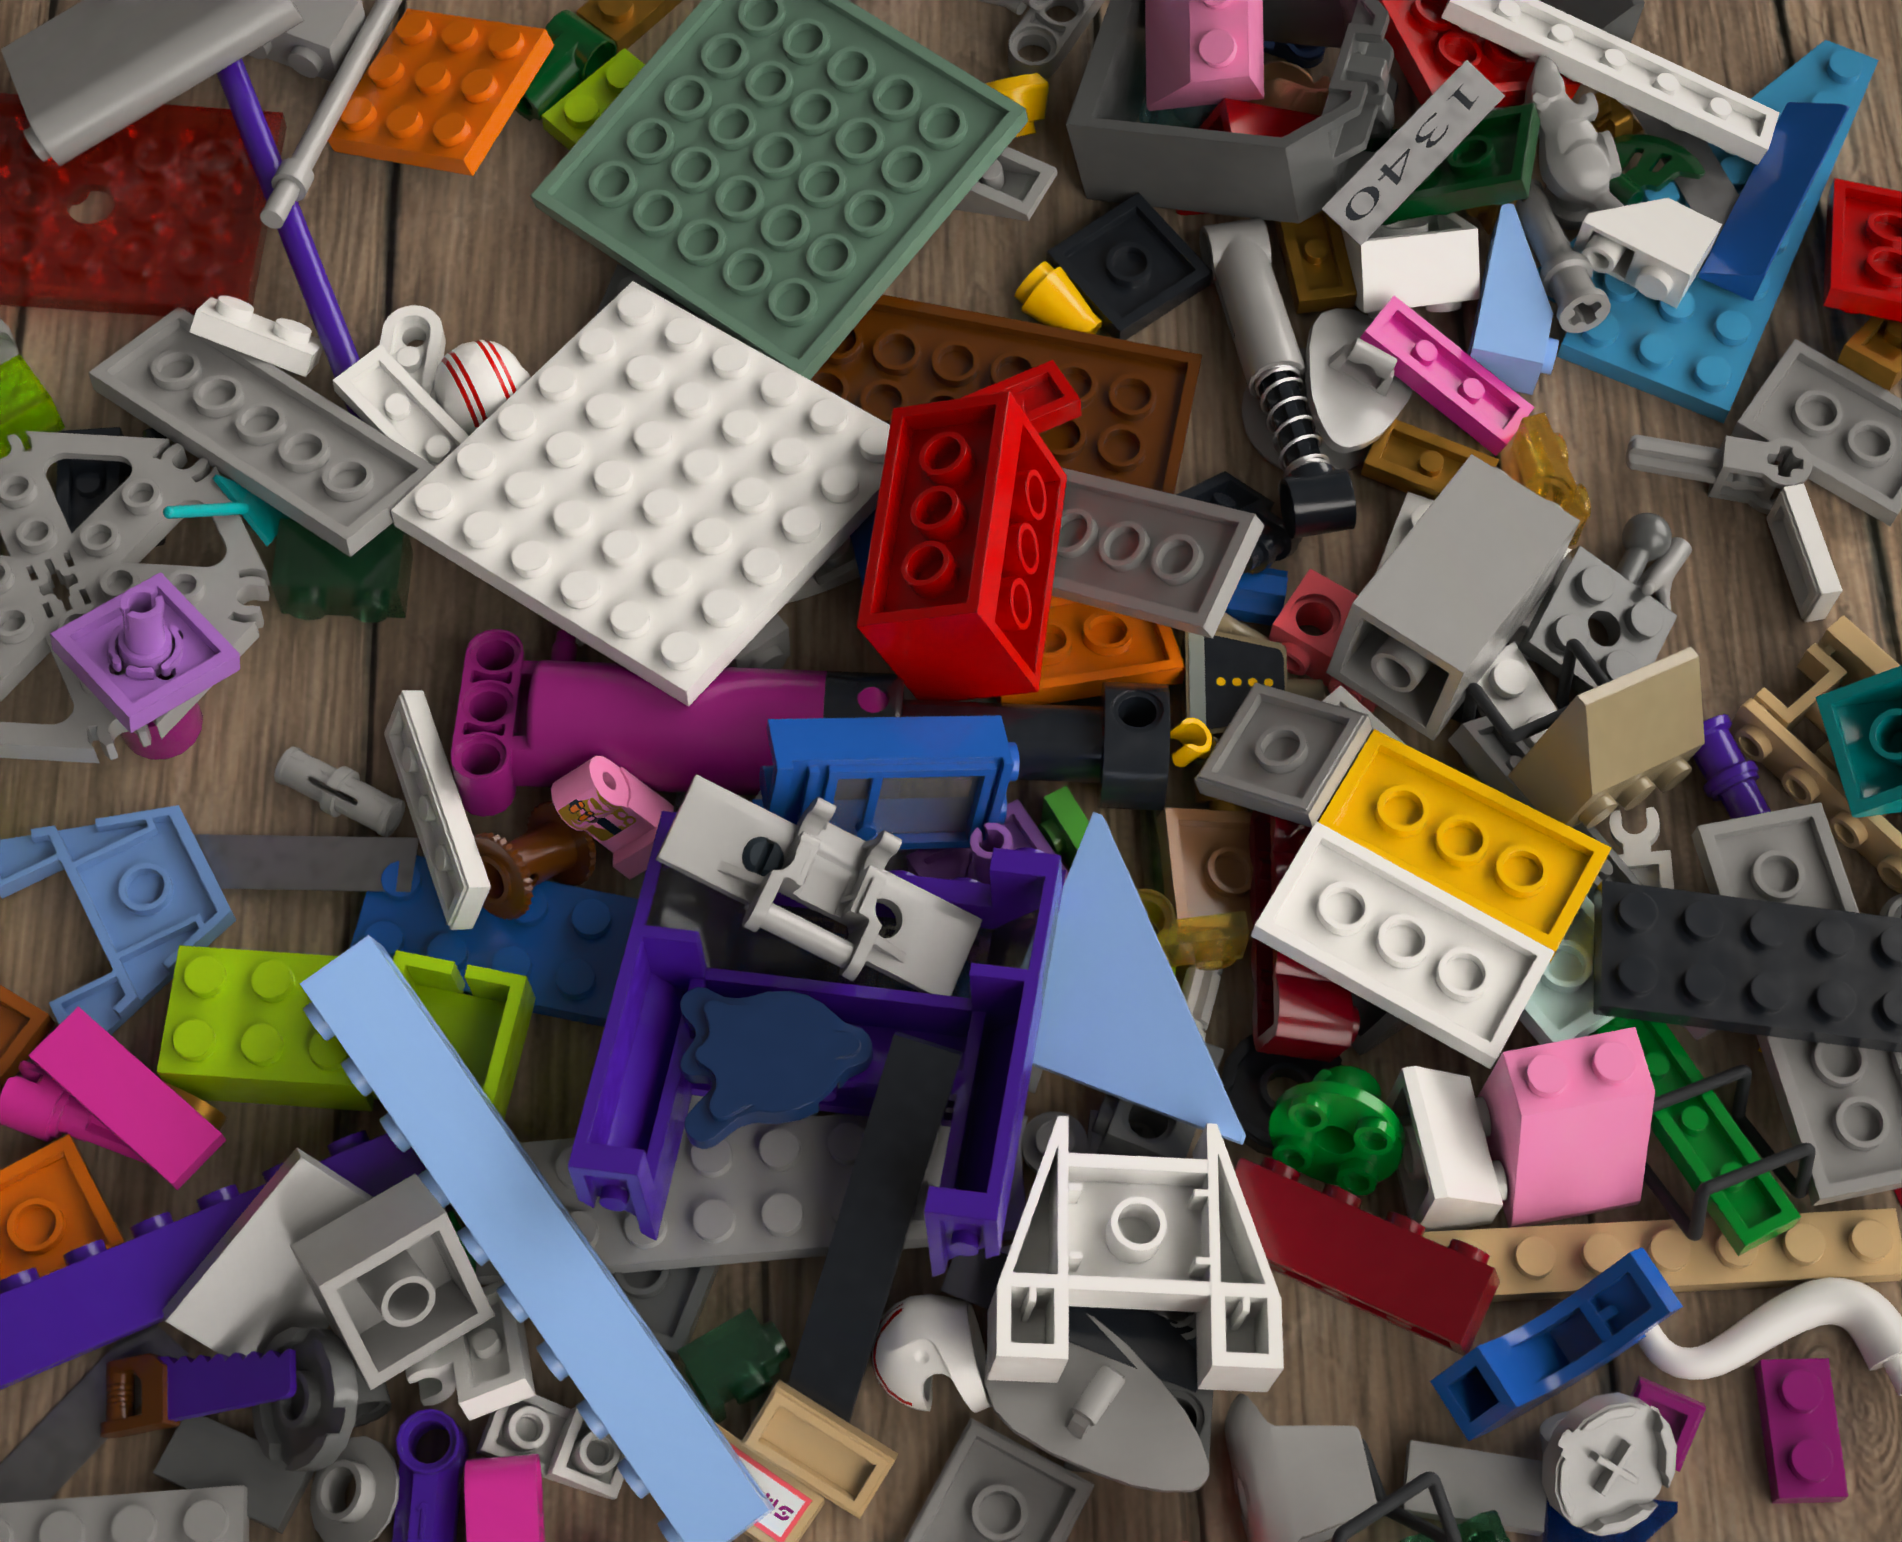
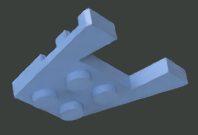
[0,805,236,1035]

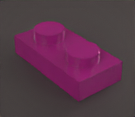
[1753,1358,1849,1504]

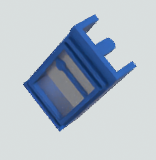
[752,715,1020,850]

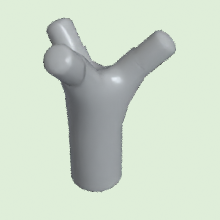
[1636,537,1692,610]

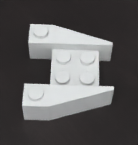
[987,1116,1284,1392]

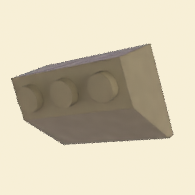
[1508,647,1705,829]

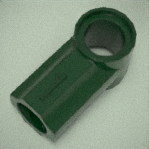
[515,10,617,122]

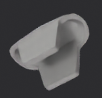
[1224,1393,1377,1542]

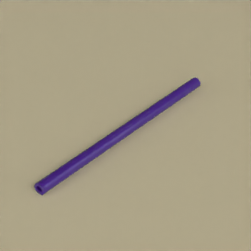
[216,58,364,422]

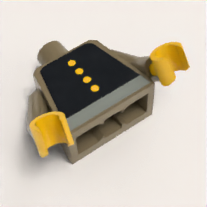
[1170,612,1324,767]

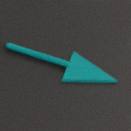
[163,474,290,547]

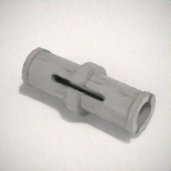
[274,746,405,837]

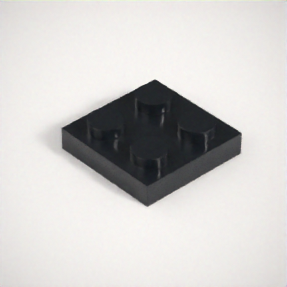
[1046,192,1213,340]

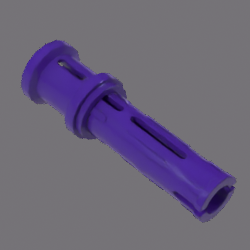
[1692,714,1772,819]

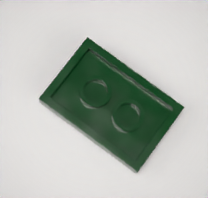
[1363,103,1540,225]

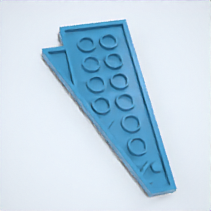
[1537,40,1879,424]

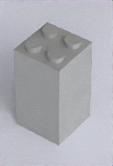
[1326,454,1580,741]

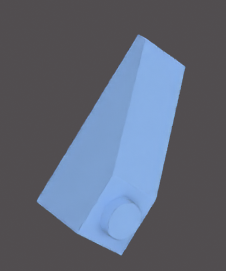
[1467,203,1559,395]

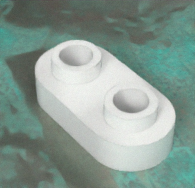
[380,305,446,398]

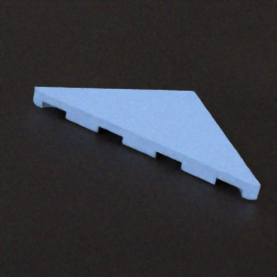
[1032,812,1246,1145]

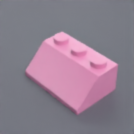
[1145,0,1264,111]

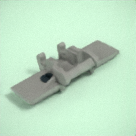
[655,774,983,996]

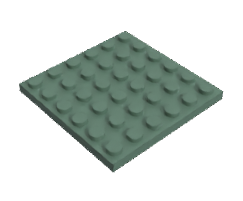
[530,0,1028,380]

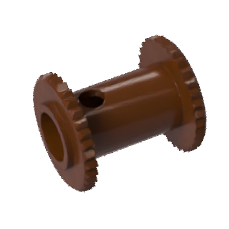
[474,801,596,920]

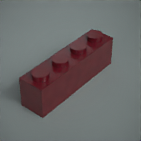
[1235,1157,1500,1356]

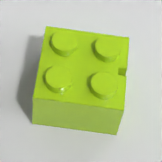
[370,950,536,1120]

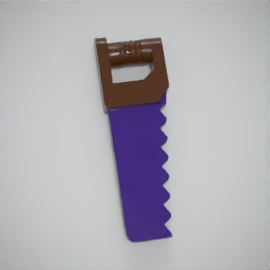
[100,1349,297,1438]

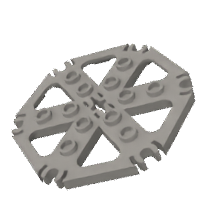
[0,431,270,763]

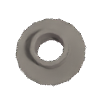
[310,1436,400,1542]

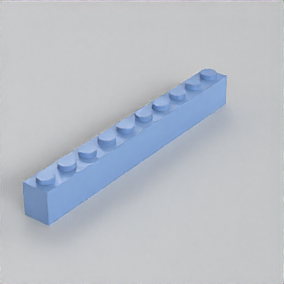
[300,935,775,1542]

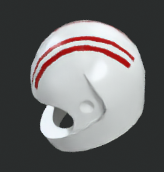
[433,340,531,436]
[871,1294,992,1413]

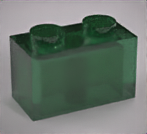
[271,518,413,623]

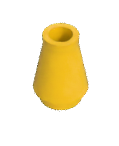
[1014,261,1103,334]

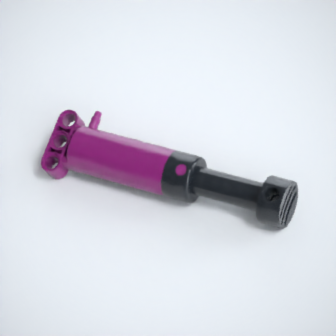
[451,629,1170,817]

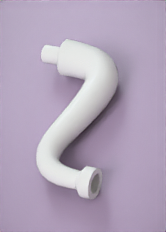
[1638,1277,1902,1396]

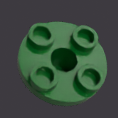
[1268,1065,1406,1195]

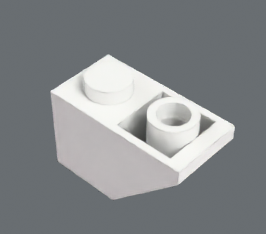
[1573,198,1722,309]

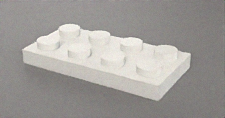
[1251,821,1555,1069]

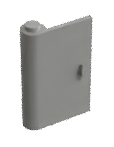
[0,0,304,166]

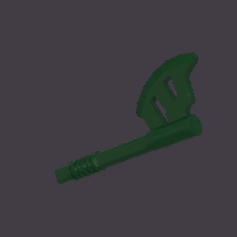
[1515,105,1705,206]

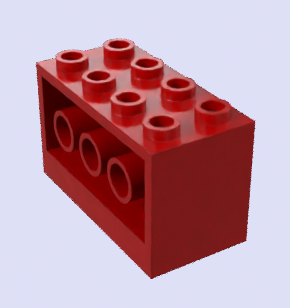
[857,391,1067,701]

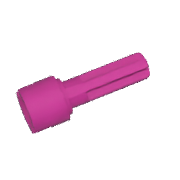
[0,1060,147,1164]

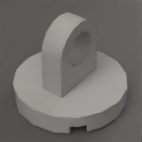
[1540,1392,1677,1536]

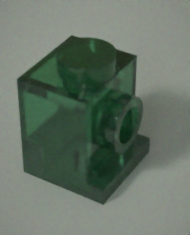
[677,1308,791,1424]

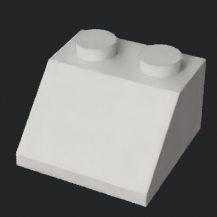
[1341,212,1480,319]
[1385,1066,1508,1232]

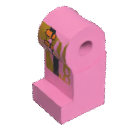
[551,756,674,880]

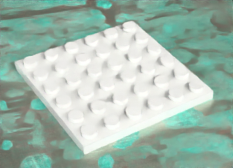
[391,281,890,707]

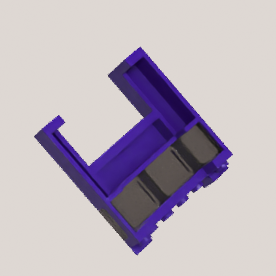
[567,811,1066,1277]

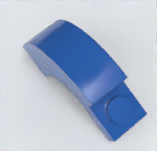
[1430,1247,1683,1442]

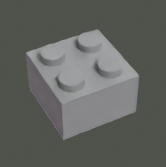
[290,1174,495,1390]

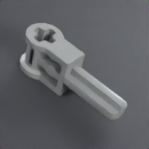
[1626,435,1813,515]

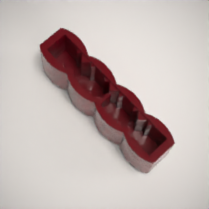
[1249,802,1360,1063]

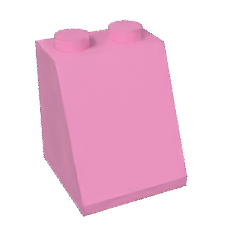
[1478,1027,1655,1228]

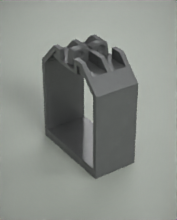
[1066,0,1399,224]

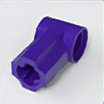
[392,1409,469,1542]

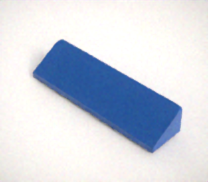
[1698,102,1850,301]

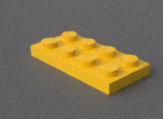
[1319,729,1611,962]

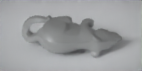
[1522,55,1624,211]

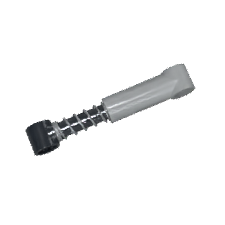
[1200,218,1357,539]

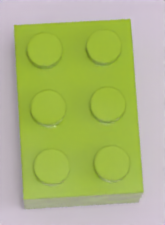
[157,945,374,1111]

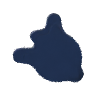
[680,987,873,1149]

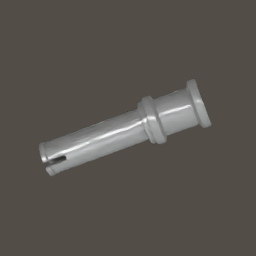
[1515,179,1611,333]

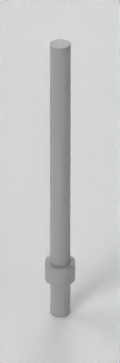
[260,0,403,229]

